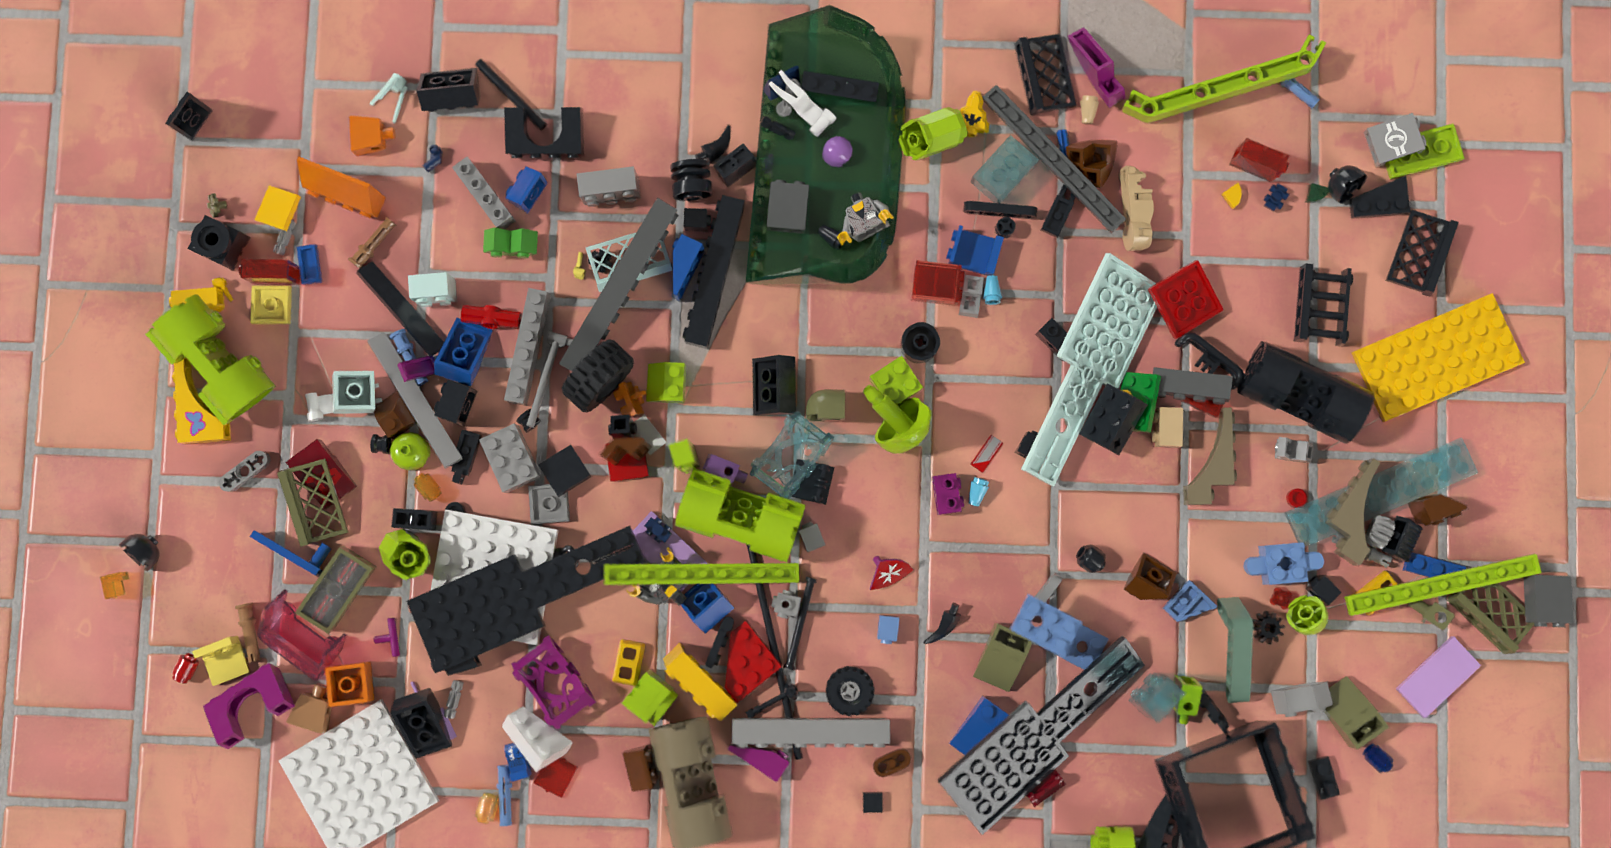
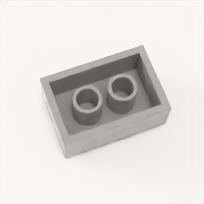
[577,166,641,207]
[479,423,542,493]

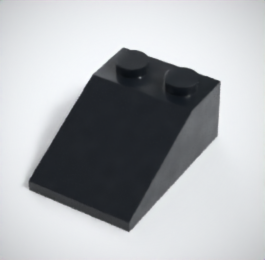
[165,92,213,141]
[390,688,452,758]

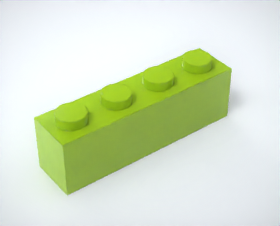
[668,439,700,474]

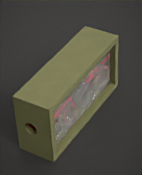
[295,546,377,634]

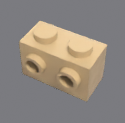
[1152,407,1183,448]

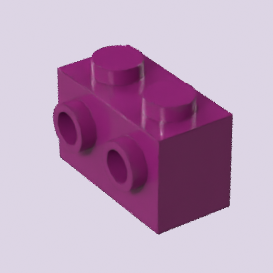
[932,473,964,515]

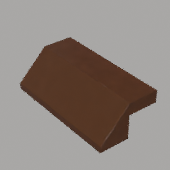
[600,437,652,465]

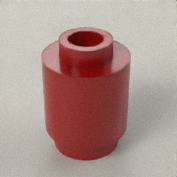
[172,653,199,684]

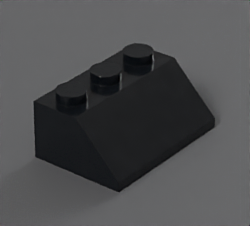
[416,68,480,112]
[752,355,796,416]

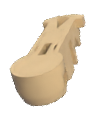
[1119,165,1154,251]

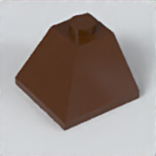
[374,391,417,439]
[1124,553,1177,600]

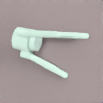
[370,73,408,123]

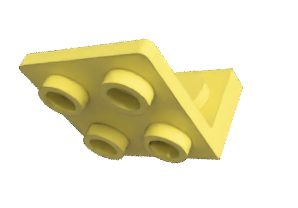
[192,636,250,686]

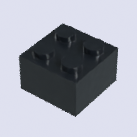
[434,379,478,427]

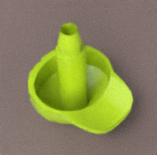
[863,385,932,454]

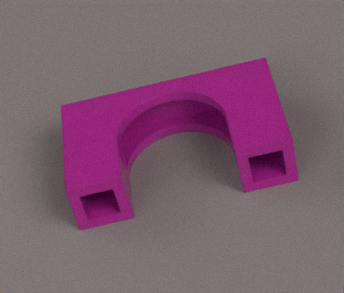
[203,663,295,749]

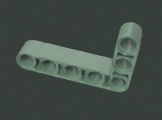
[1217,597,1253,703]

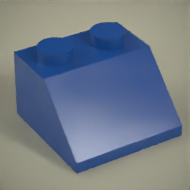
[505,167,548,214]
[681,584,734,634]

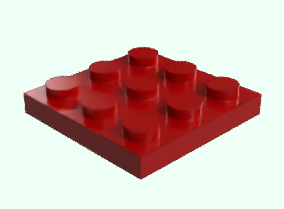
[1148,260,1224,339]

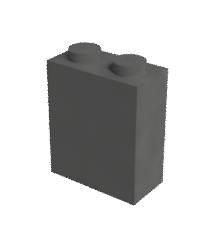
[767,180,809,234]
[1523,575,1574,627]

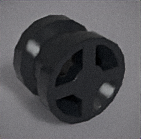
[995,217,1015,239]
[516,409,541,433]
[370,434,391,454]

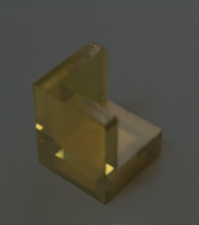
[100,572,129,599]

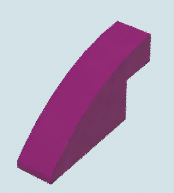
[1068,27,1125,107]

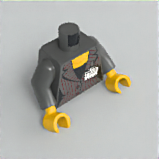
[626,548,687,606]

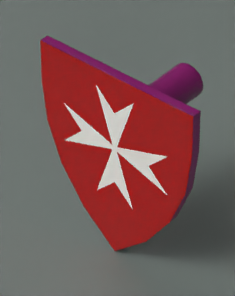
[870,556,913,590]

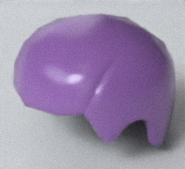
[822,136,853,167]

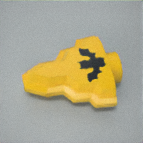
[960,90,989,137]

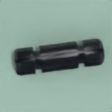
[760,116,796,140]

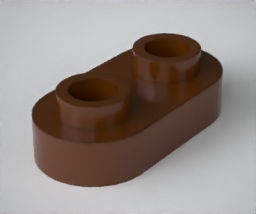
[873,748,911,777]

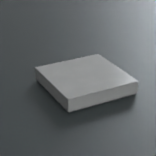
[528,484,570,524]

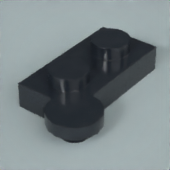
[1199,687,1230,734]

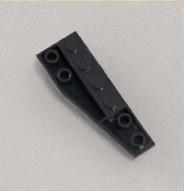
[1138,783,1189,848]

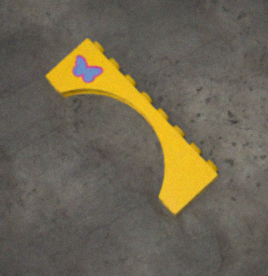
[169,287,231,444]

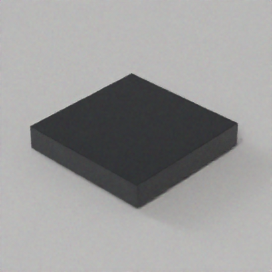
[538,445,591,497]

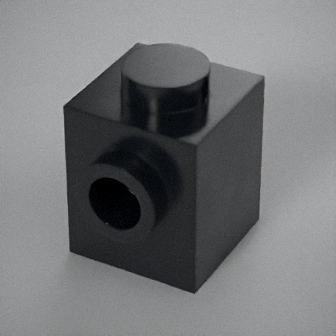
[608,415,637,439]

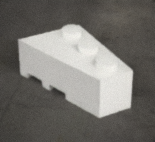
[502,707,573,772]

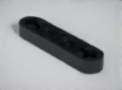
[963,201,1038,219]

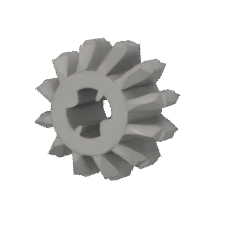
[1365,515,1395,549]

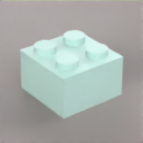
[408,272,457,307]
[332,371,375,414]

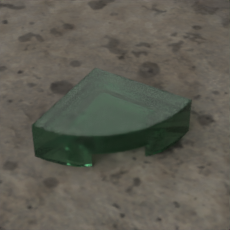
[1305,183,1329,203]

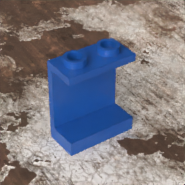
[946,225,1004,276]

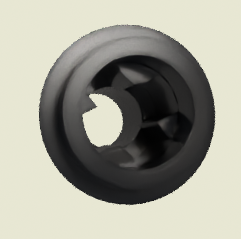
[818,224,846,250]

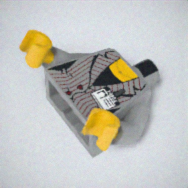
[837,193,894,245]

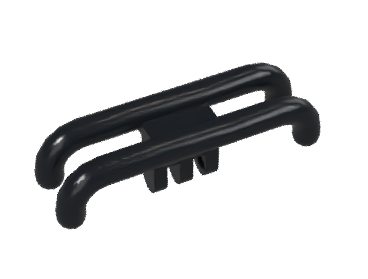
[1175,333,1244,390]

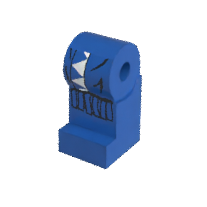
[505,743,531,782]

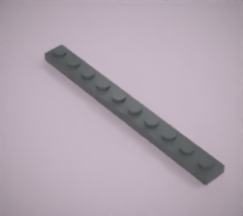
[982,85,1126,233]

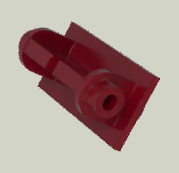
[1026,769,1066,807]

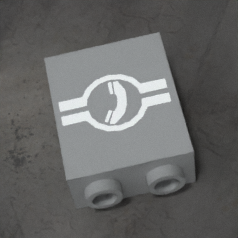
[1364,113,1426,167]

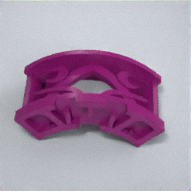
[512,635,596,730]

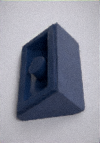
[763,65,800,100]

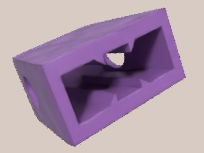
[702,454,748,484]

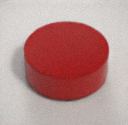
[1286,488,1307,508]

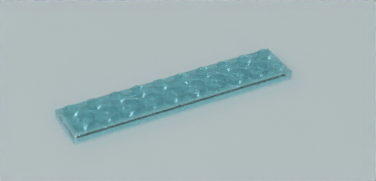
[1284,437,1478,547]

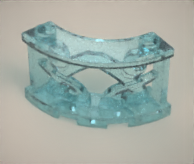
[750,411,834,499]

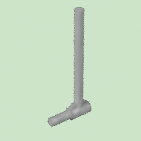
[527,331,573,428]

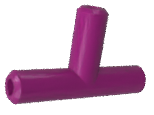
[374,618,400,657]

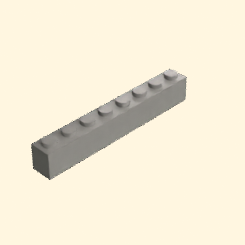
[732,718,890,747]

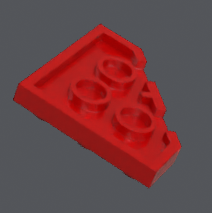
[725,621,783,703]

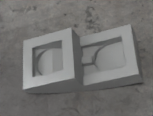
[959,275,984,318]

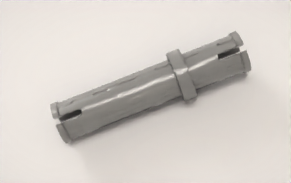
[1332,532,1392,568]

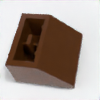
[1407,494,1468,526]
[622,745,659,792]

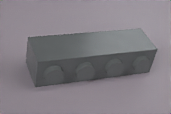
[1153,367,1233,405]

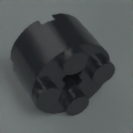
[900,322,940,363]

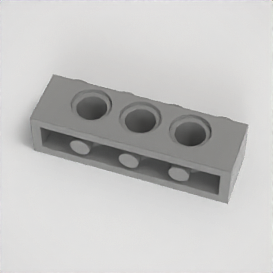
[452,157,516,229]

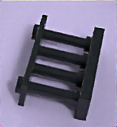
[1294,263,1354,346]

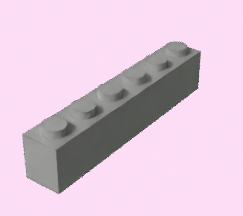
[504,288,551,406]

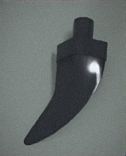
[695,125,731,163]
[923,603,961,644]

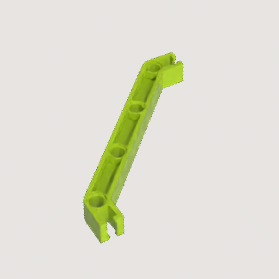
[1122,34,1326,123]

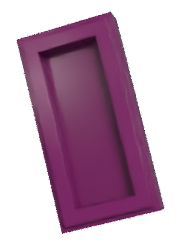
[397,356,435,382]

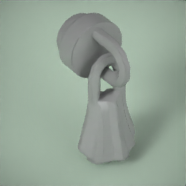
[776,79,801,117]

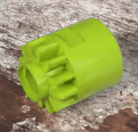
[1090,827,1135,848]

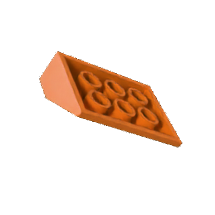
[297,156,386,219]

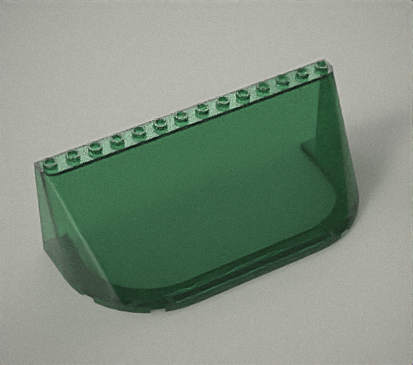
[745,5,906,284]

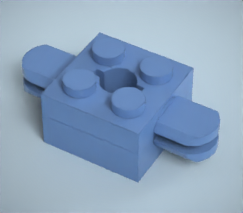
[1243,542,1324,585]

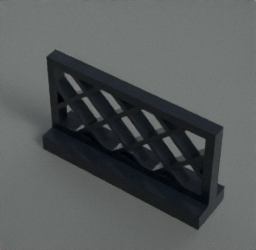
[1014,34,1076,116]
[1385,210,1459,297]

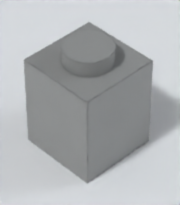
[799,522,825,552]

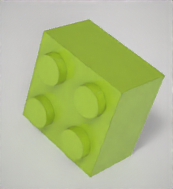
[869,355,923,406]

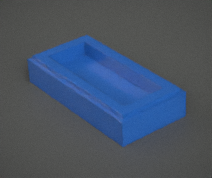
[297,244,322,285]

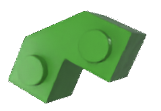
[483,228,538,259]

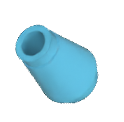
[983,275,1002,305]
[968,477,989,507]

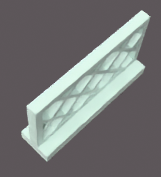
[586,232,673,292]

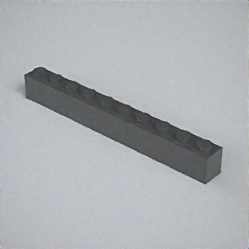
[559,197,679,371]

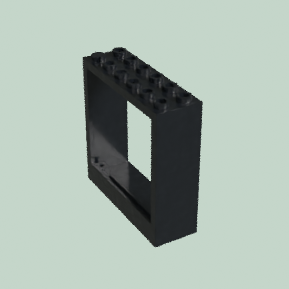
[1154,721,1316,848]

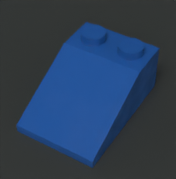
[672,234,705,302]
[434,318,493,387]
[949,696,1009,755]

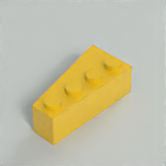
[663,642,737,722]

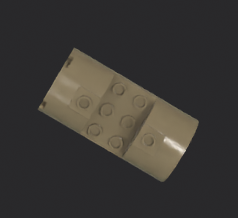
[648,717,732,848]

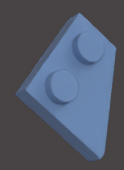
[1162,580,1217,622]

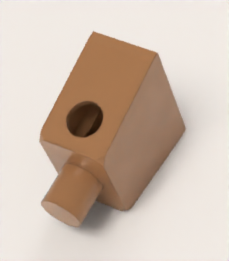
[286,684,332,734]

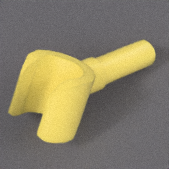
[573,252,586,280]

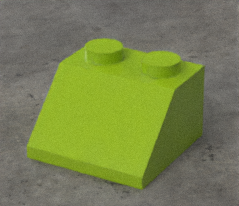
[646,362,686,403]

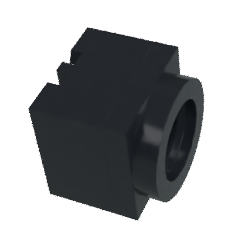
[187,215,250,271]

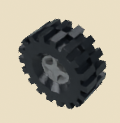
[826,666,875,716]

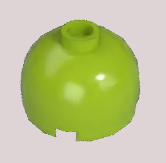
[390,432,431,471]
[1286,595,1328,635]

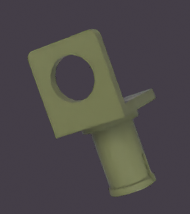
[1407,600,1455,630]

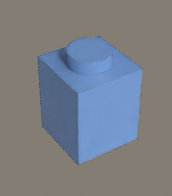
[877,615,899,644]

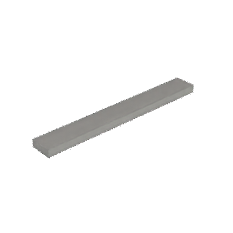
[367,332,462,468]

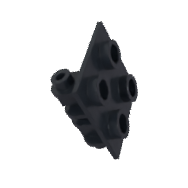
[789,459,835,505]

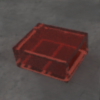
[1229,138,1290,182]
[239,259,300,285]
[911,260,965,306]

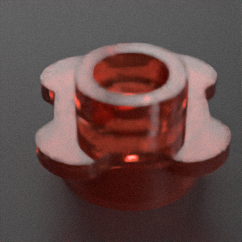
[1270,587,1292,609]

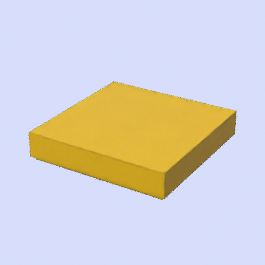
[254,186,301,232]

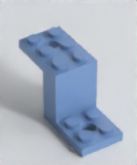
[1010,594,1108,670]

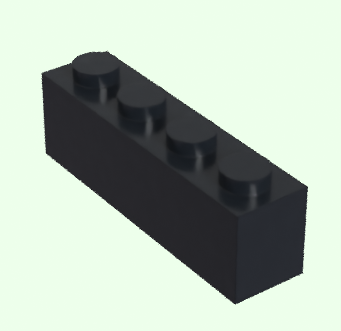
[801,70,880,102]

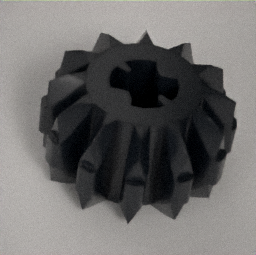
[1252,611,1285,644]

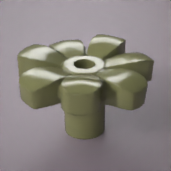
[207,193,227,218]

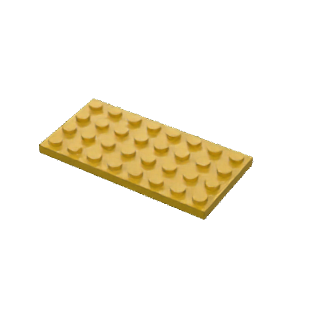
[1351,293,1525,422]

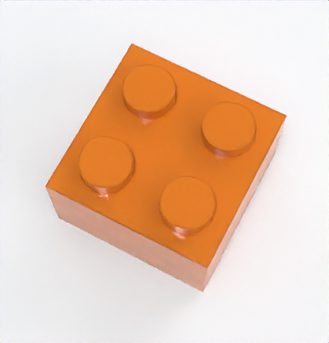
[325,661,375,707]

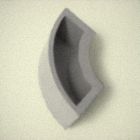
[1271,681,1333,717]

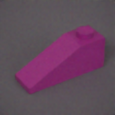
[728,744,790,783]

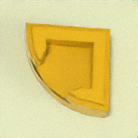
[1221,183,1242,209]

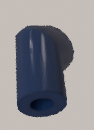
[422,144,443,173]

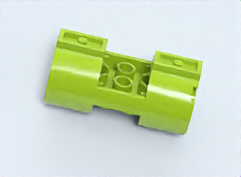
[145,294,276,425]
[675,468,805,562]

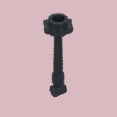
[746,682,799,718]

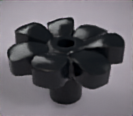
[588,249,612,273]

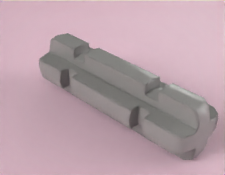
[273,220,296,255]
[444,680,464,719]

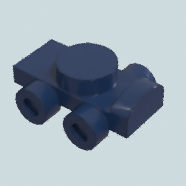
[1263,183,1289,212]
[644,517,672,544]

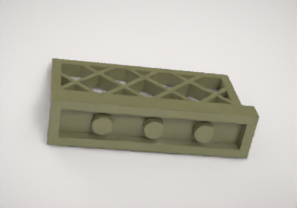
[277,458,349,547]
[1447,583,1534,654]

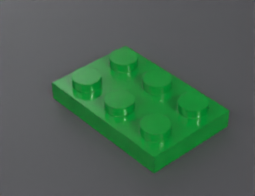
[1121,372,1161,433]

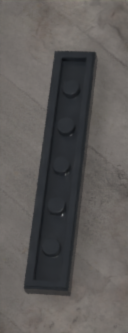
[356,261,444,357]

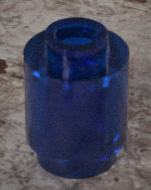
[1362,743,1393,773]

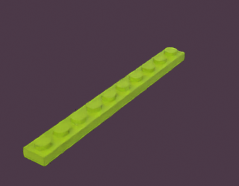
[1344,554,1542,616]
[604,563,799,585]

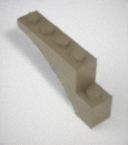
[1183,407,1237,505]
[1325,458,1380,566]

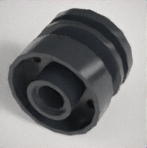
[670,159,713,201]

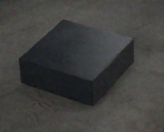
[863,792,883,813]

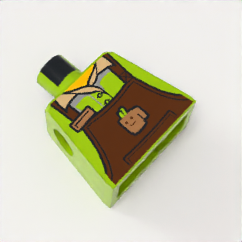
[1172,675,1203,724]

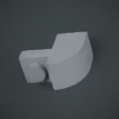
[1275,437,1313,463]

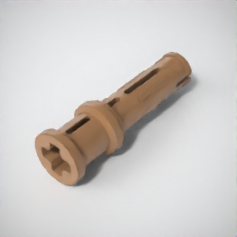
[348,217,396,269]
[235,602,261,663]

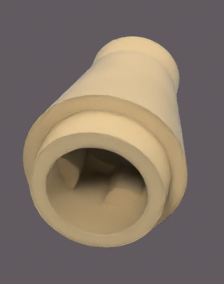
[1080,96,1099,124]

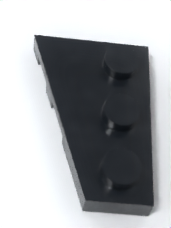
[1349,176,1410,219]

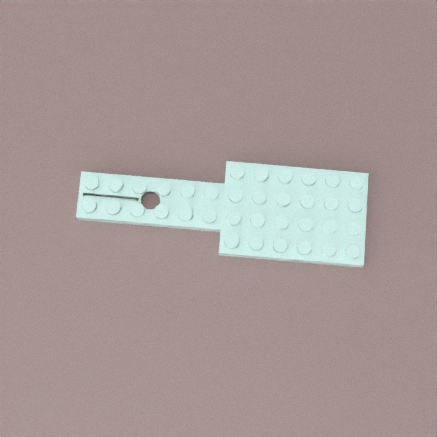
[1021,253,1157,486]

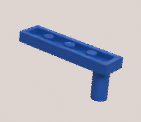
[249,530,332,577]

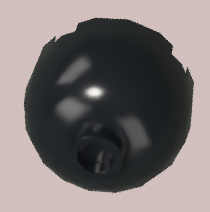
[1328,165,1367,204]
[119,534,160,572]

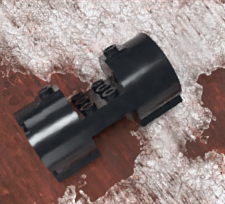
[1237,341,1374,444]

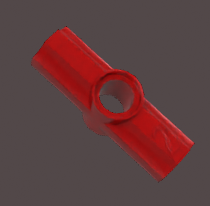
[461,305,521,329]

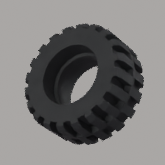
[562,339,634,413]

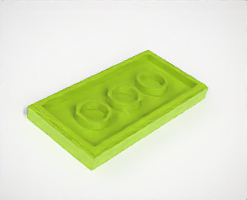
[1385,123,1465,180]

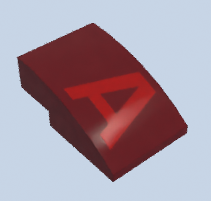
[286,439,357,509]

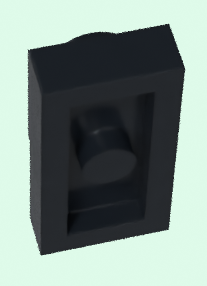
[1308,756,1340,800]

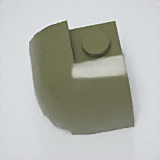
[806,389,845,422]

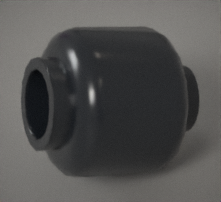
[1076,545,1106,573]

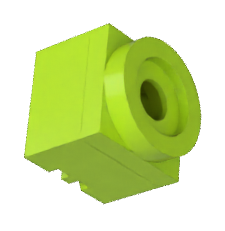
[621,670,678,726]

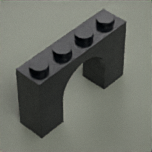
[504,107,584,158]

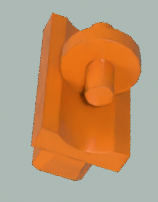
[613,382,647,416]

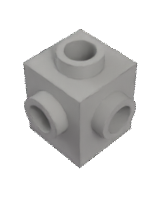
[771,590,801,619]

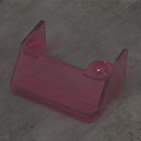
[257,589,347,681]

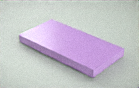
[632,511,708,592]
[1396,636,1481,718]

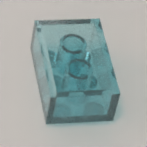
[971,135,1039,203]
[1128,672,1186,723]

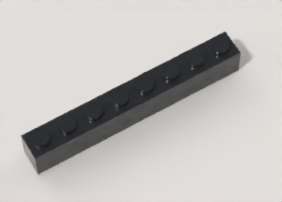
[682,195,745,349]

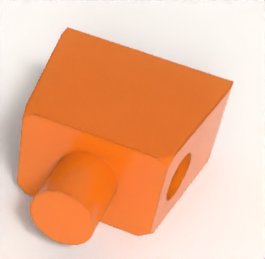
[349,116,396,156]

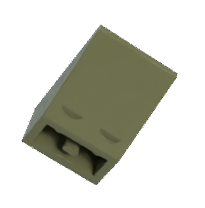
[973,623,1033,692]
[1324,676,1389,750]

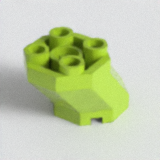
[899,107,968,161]
[379,529,431,580]

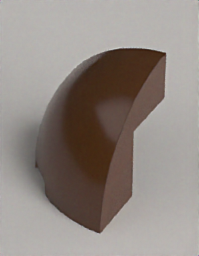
[1066,140,1117,188]

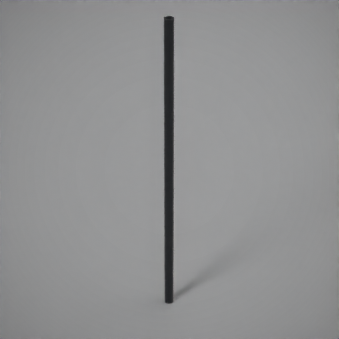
[746,544,803,760]

